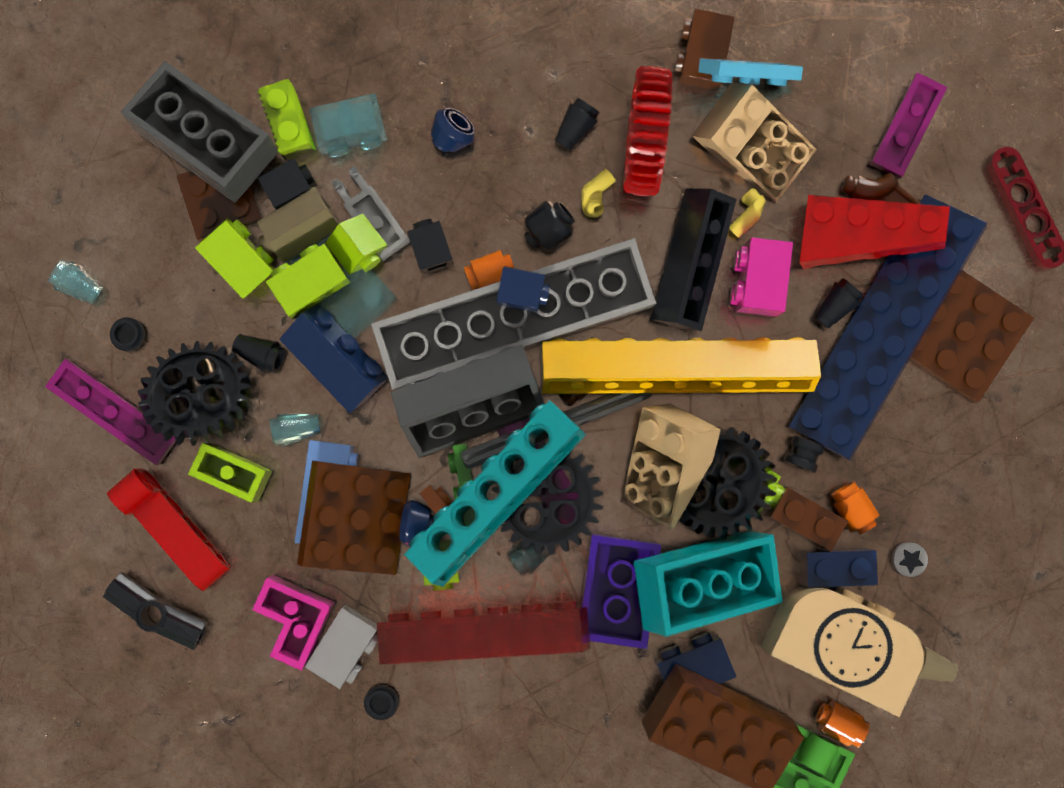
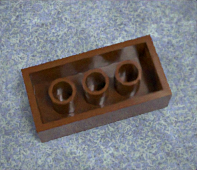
[642,664,804,788]

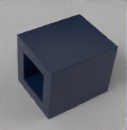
[496,266,550,313]

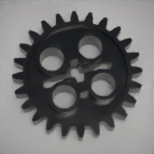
[138,341,253,446]
[680,427,777,539]
[492,442,604,555]

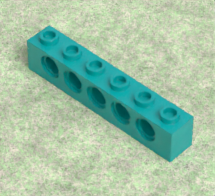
[404,400,587,587]

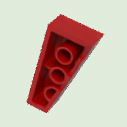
[799,195,950,269]

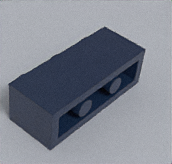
[279,304,388,414]

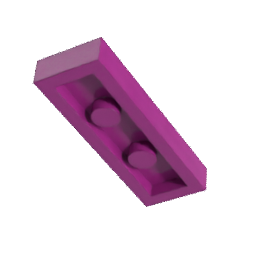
[870,72,948,179]

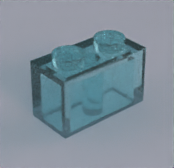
[309,93,388,157]

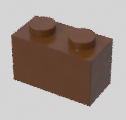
[675,9,735,91]
[764,487,848,551]

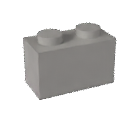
[305,605,381,689]

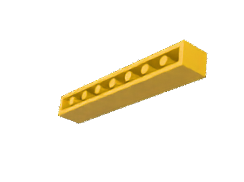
[541,337,821,394]

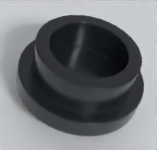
[110,317,145,351]
[364,685,399,720]

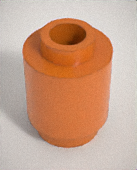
[463,250,515,291]
[831,481,879,534]
[815,700,870,747]

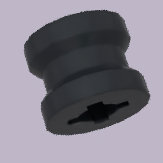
[783,435,825,473]

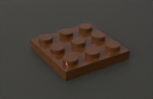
[910,270,1034,403]
[297,460,410,575]

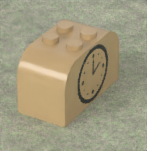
[760,585,924,717]

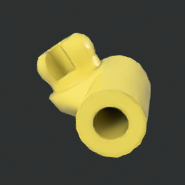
[581,169,616,218]
[729,188,766,238]

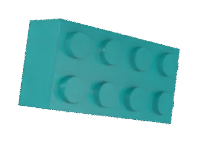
[634,530,783,637]

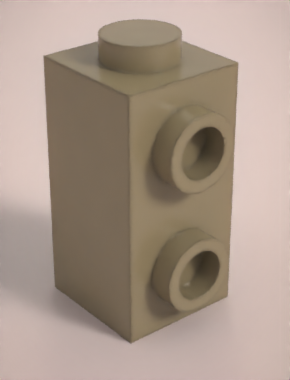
[257,186,339,263]

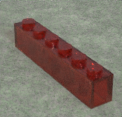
[377,601,590,665]

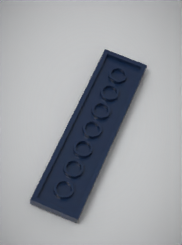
[789,194,987,461]

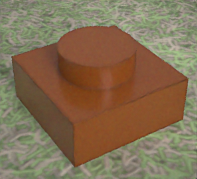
[419,485,453,514]

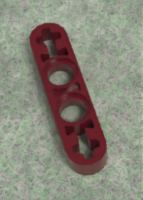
[987,146,1064,270]

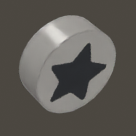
[891,542,928,577]

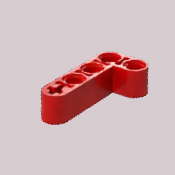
[107,468,230,591]

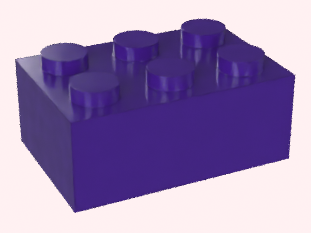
[576,533,661,649]

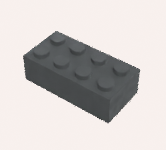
[120,61,278,203]
[390,345,544,458]

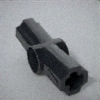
[103,572,208,650]

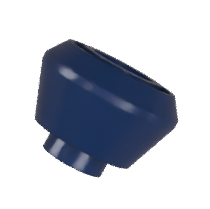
[431,108,475,152]
[400,499,434,546]

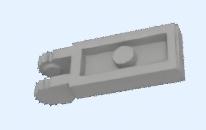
[331,167,410,261]

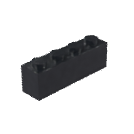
[651,188,737,331]

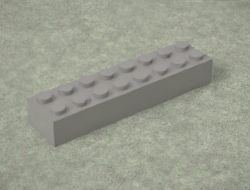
[371,238,656,391]

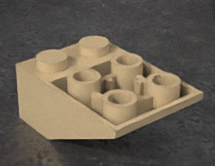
[692,82,817,203]
[621,403,721,530]

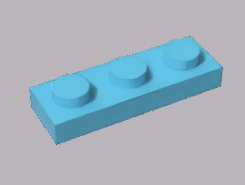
[699,58,803,86]

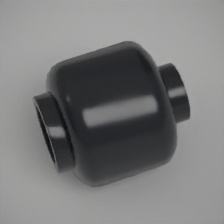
[524,200,575,251]

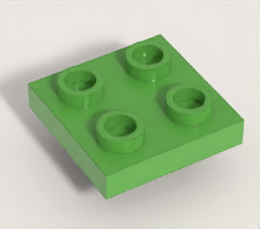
[774,723,856,788]

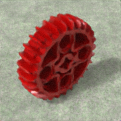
[623,66,673,196]

